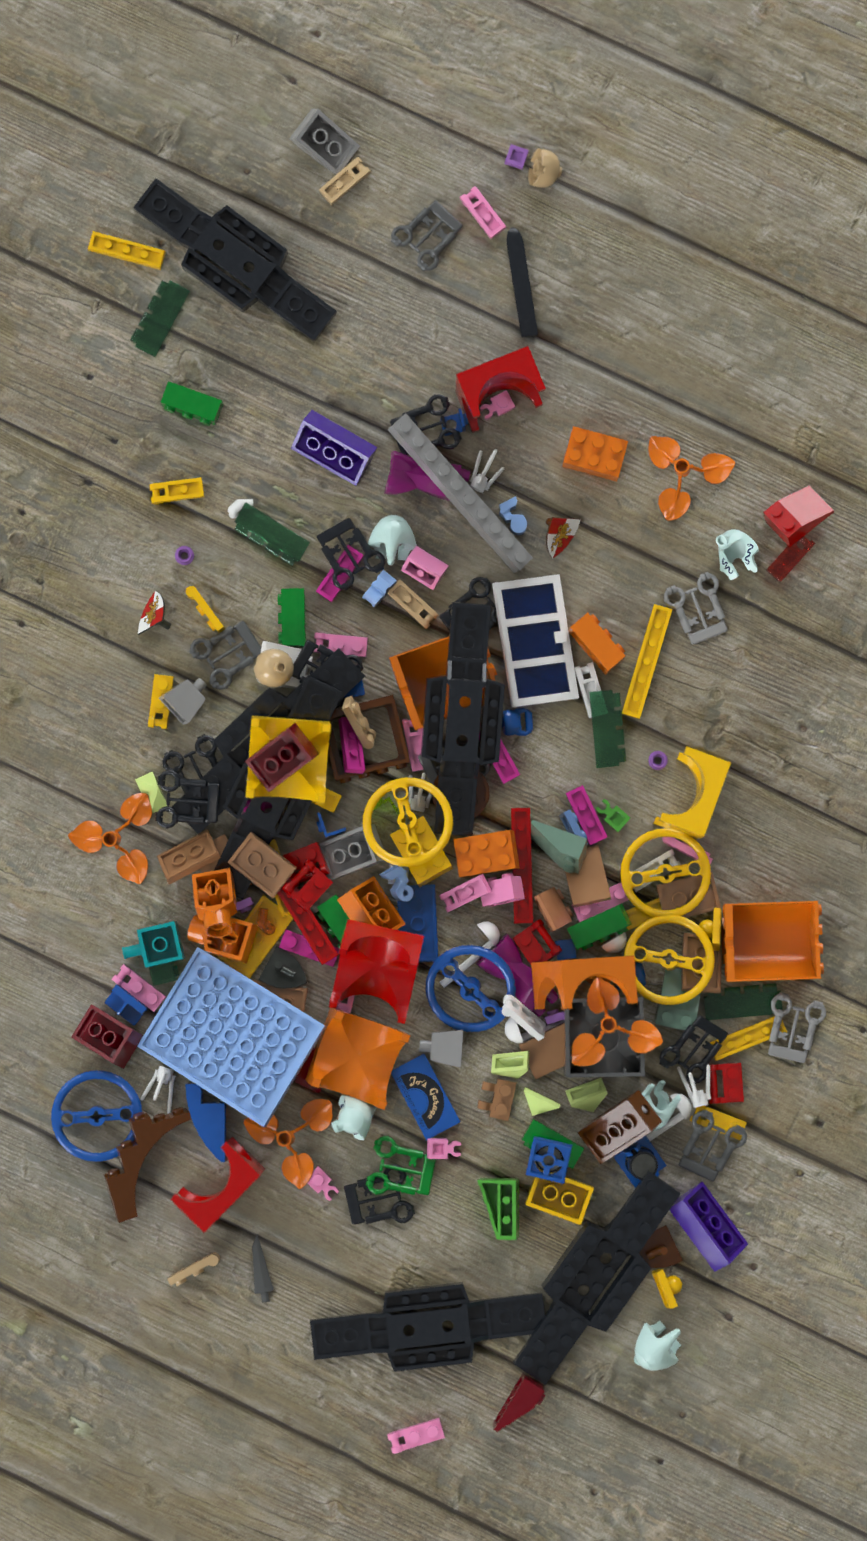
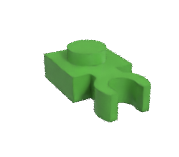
[596,799,631,832]

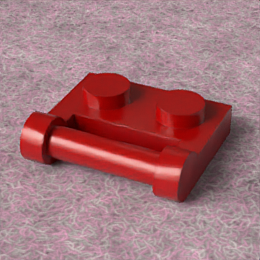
[282,842,330,887]
[282,859,333,911]
[513,919,563,965]
[709,1063,744,1104]

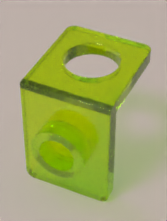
[373,797,400,815]

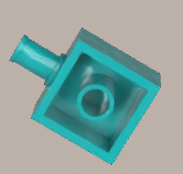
[122,921,185,968]

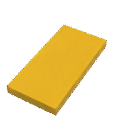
[218,895,293,978]

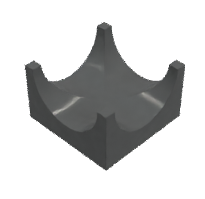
[563,997,645,1078]

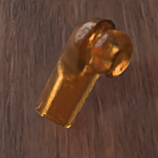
[257,908,276,935]

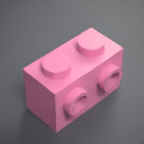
[401,546,449,590]
[481,873,525,907]

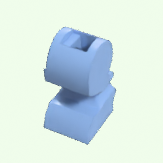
[499,496,527,536]
[362,570,397,607]
[379,865,414,902]

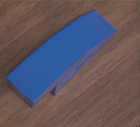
[185,1083,227,1162]

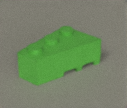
[477,1178,519,1240]

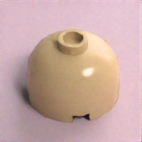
[528,148,562,188]
[254,649,294,687]

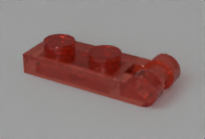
[766,536,815,582]

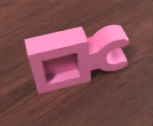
[480,390,515,420]
[427,1138,461,1159]
[308,1166,339,1201]

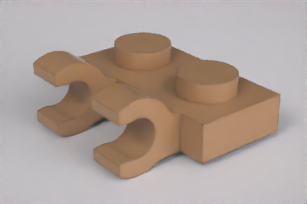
[477,1078,517,1121]

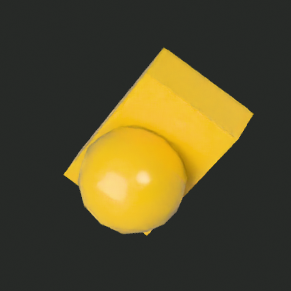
[699,908,722,951]
[652,1269,683,1309]

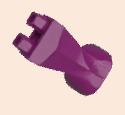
[384,451,470,501]
[476,933,559,1017]

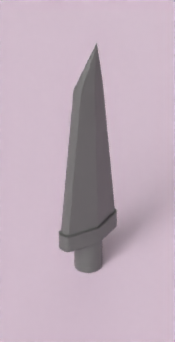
[252,1234,274,1303]

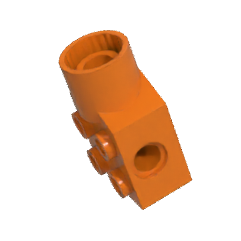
[192,868,238,938]
[187,915,258,964]

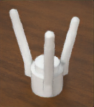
[469,449,505,493]
[409,773,432,812]
[677,1064,711,1108]
[140,1066,176,1114]

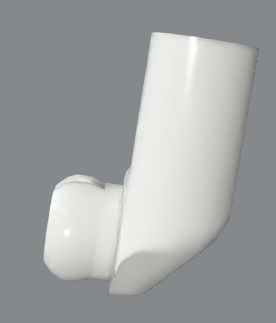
[228,499,253,519]

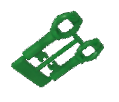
[366,1136,436,1195]

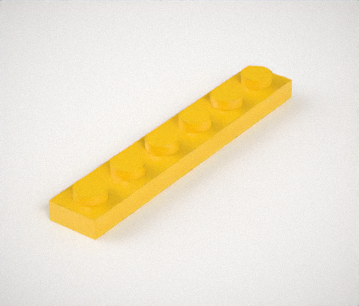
[621,604,673,719]

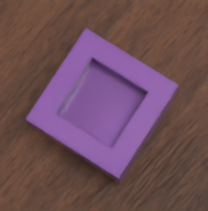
[505,144,529,170]
[237,897,254,914]
[544,1009,564,1024]

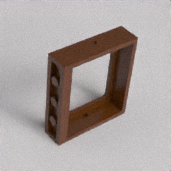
[328,695,410,784]

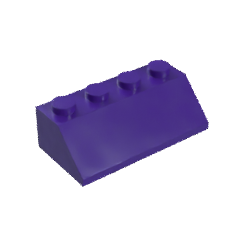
[291,410,377,486]
[670,1181,748,1272]

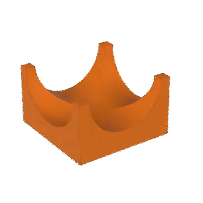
[531,955,638,1009]
[305,1008,410,1110]

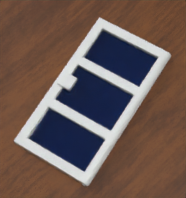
[492,574,579,708]

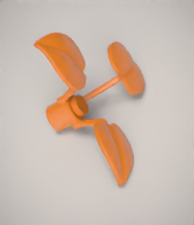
[648,436,735,521]
[68,793,152,884]
[572,977,663,1066]
[244,1099,333,1189]

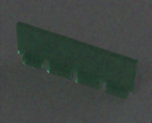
[130,280,190,357]
[234,502,310,566]
[589,690,626,768]
[704,983,783,1020]

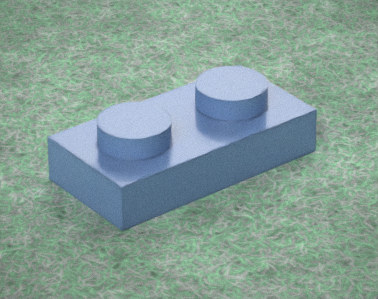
[559,810,588,844]

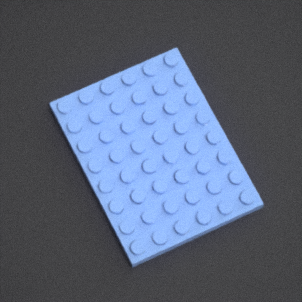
[137,947,326,1127]

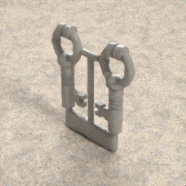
[664,572,728,645]
[768,992,826,1063]

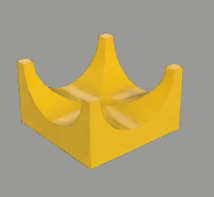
[246,716,331,803]
[653,746,731,840]

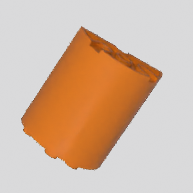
[389,636,497,730]
[721,901,824,982]

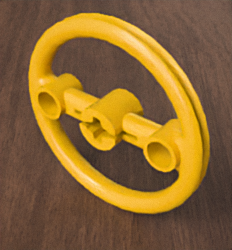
[362,777,453,867]
[620,828,711,917]
[624,915,715,1005]

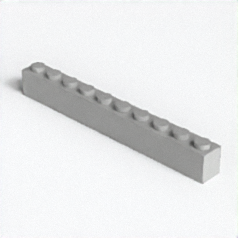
[387,413,533,573]

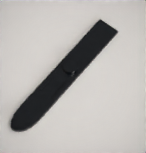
[506,228,538,338]

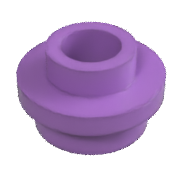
[175,546,194,565]
[648,751,668,770]

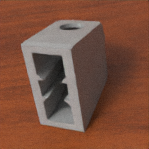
[159,678,207,725]
[419,1030,463,1067]

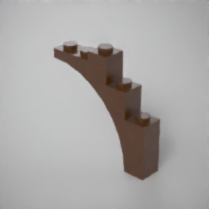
[104,1107,191,1223]

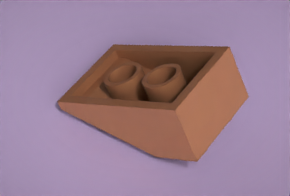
[533,887,573,932]

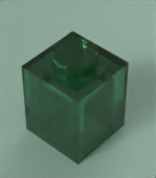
[149,962,180,986]

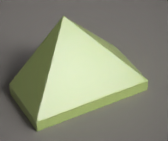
[135,771,167,814]
[491,1051,529,1079]
[565,1078,608,1112]
[523,1087,561,1116]

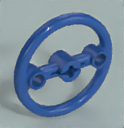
[425,945,516,1032]
[51,1070,142,1162]

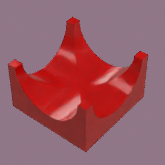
[455,346,546,433]
[329,919,424,1024]
[170,1136,265,1233]

